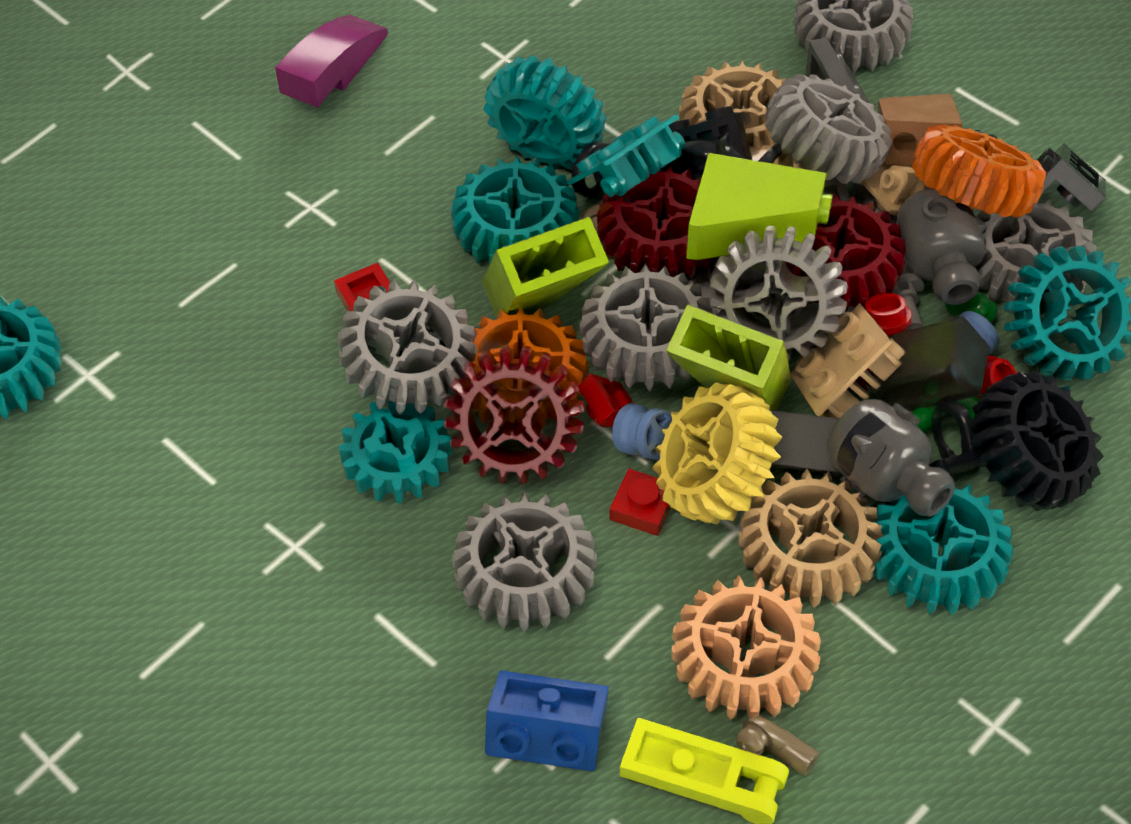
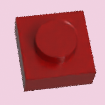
[334,262,390,311]
[579,373,633,428]
[609,468,671,536]

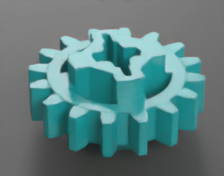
[339,401,452,503]

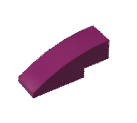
[275,15,388,108]

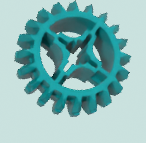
[483,55,607,170]
[451,156,579,264]
[1002,245,1131,381]
[0,296,62,420]
[873,483,1014,616]

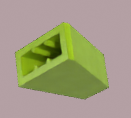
[687,153,833,260]
[481,217,609,318]
[666,304,791,411]

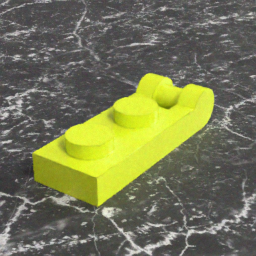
[620,718,789,824]

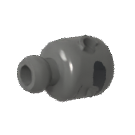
[896,188,987,305]
[826,399,955,516]

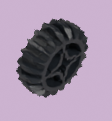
[968,370,1104,512]

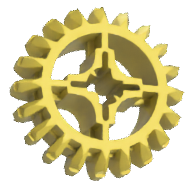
[652,382,782,525]

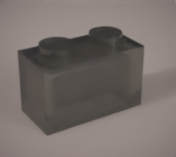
[866,316,990,411]

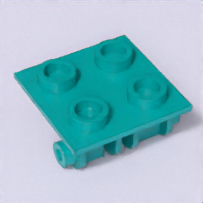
[566,114,686,197]

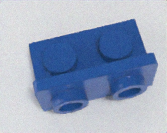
[485,670,609,771]

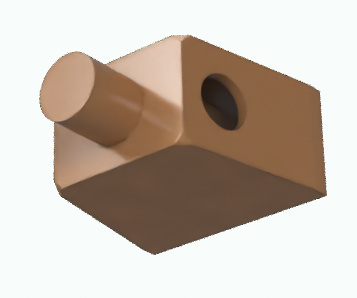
[878,94,963,166]

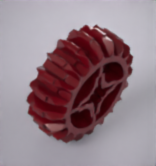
[597,165,719,280]
[785,193,906,315]
[444,345,585,485]

